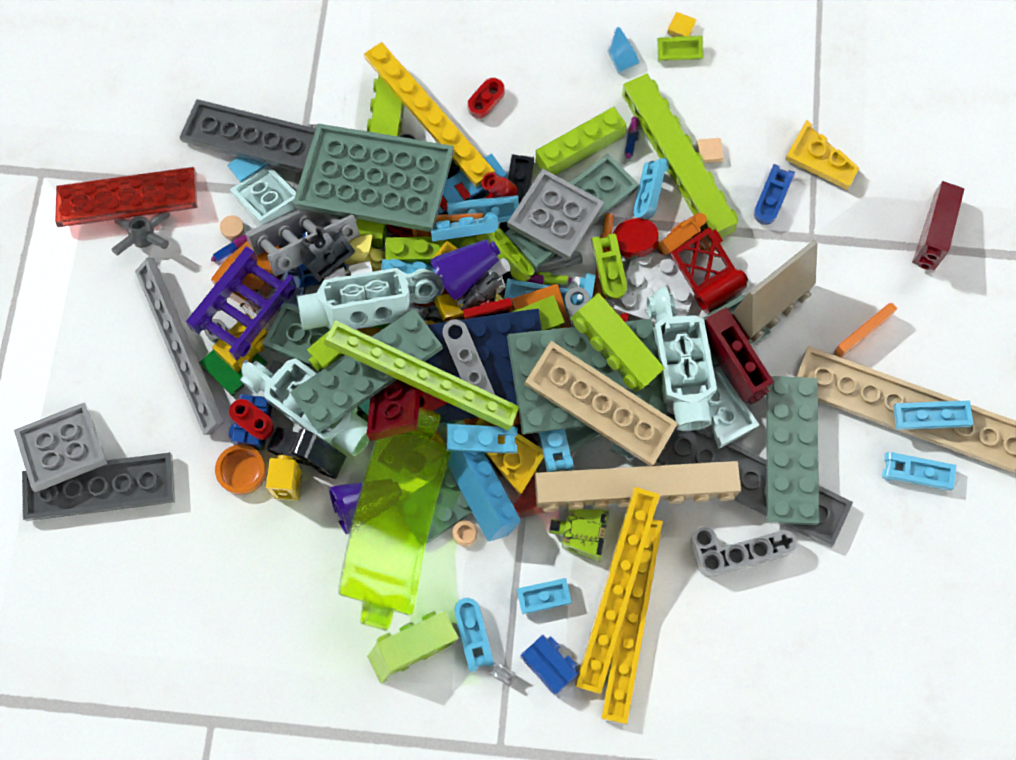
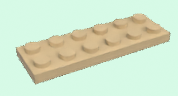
[524,341,678,466]

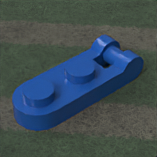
[754,164,795,225]

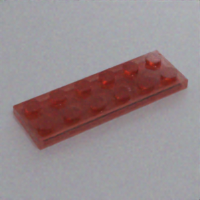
[55,167,198,228]

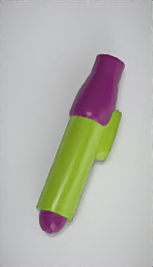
[526,272,573,285]

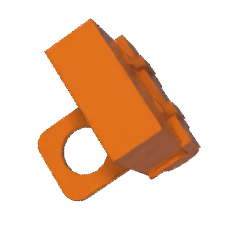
[656,213,711,255]

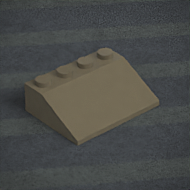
[732,240,818,343]

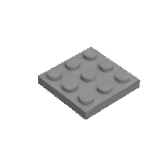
[507,169,604,261]
[14,402,107,493]

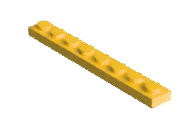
[364,41,495,188]
[575,486,660,694]
[601,519,663,725]

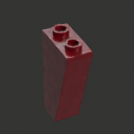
[912,181,965,271]
[704,307,774,405]

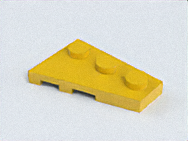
[785,119,859,190]
[475,418,544,495]

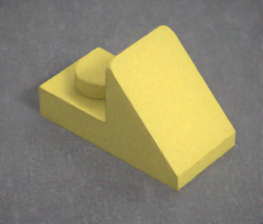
[344,234,386,272]

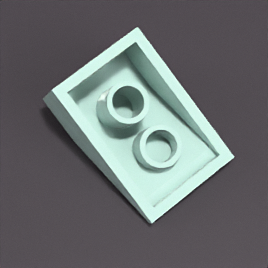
[230,165,297,227]

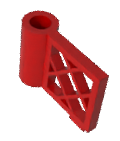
[670,227,748,314]

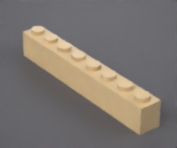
[535,461,741,511]

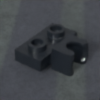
[301,226,356,282]

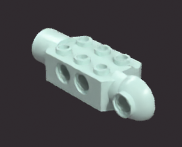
[297,268,444,330]
[647,286,717,431]
[240,358,370,456]

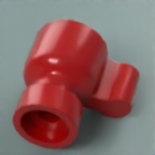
[482,172,518,199]

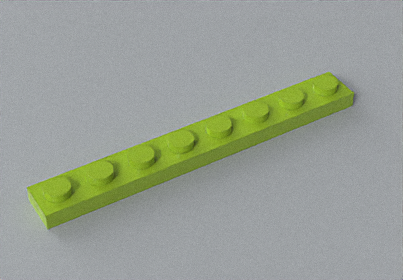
[323,320,519,431]

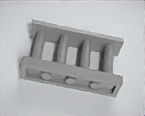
[245,209,360,277]

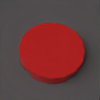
[613,218,659,258]

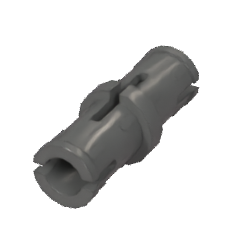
[457,272,503,311]

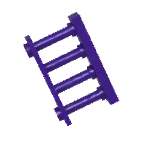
[186,246,296,361]

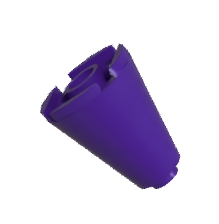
[430,239,501,300]
[329,479,401,534]

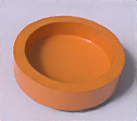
[215,444,266,495]

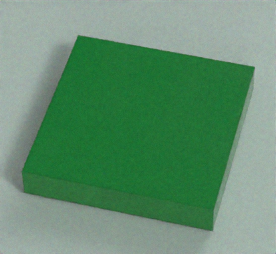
[199,350,268,397]

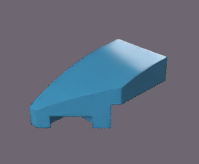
[607,27,640,73]

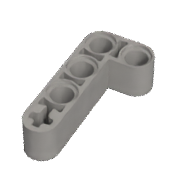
[691,526,797,577]

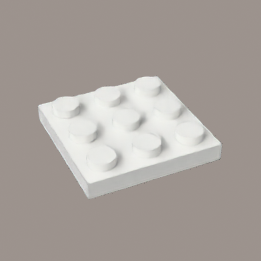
[613,252,703,326]

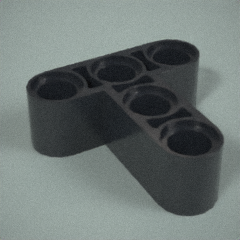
[266,427,347,479]

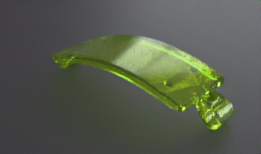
[338,407,451,631]

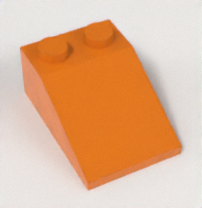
[211,241,283,313]

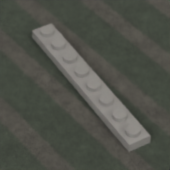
[135,258,224,435]

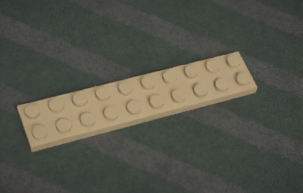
[796,346,1016,474]

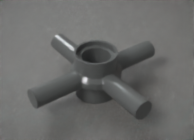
[111,209,170,256]

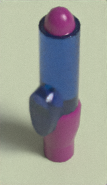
[624,117,640,159]
[211,234,248,262]

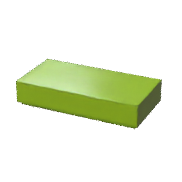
[657,36,703,61]

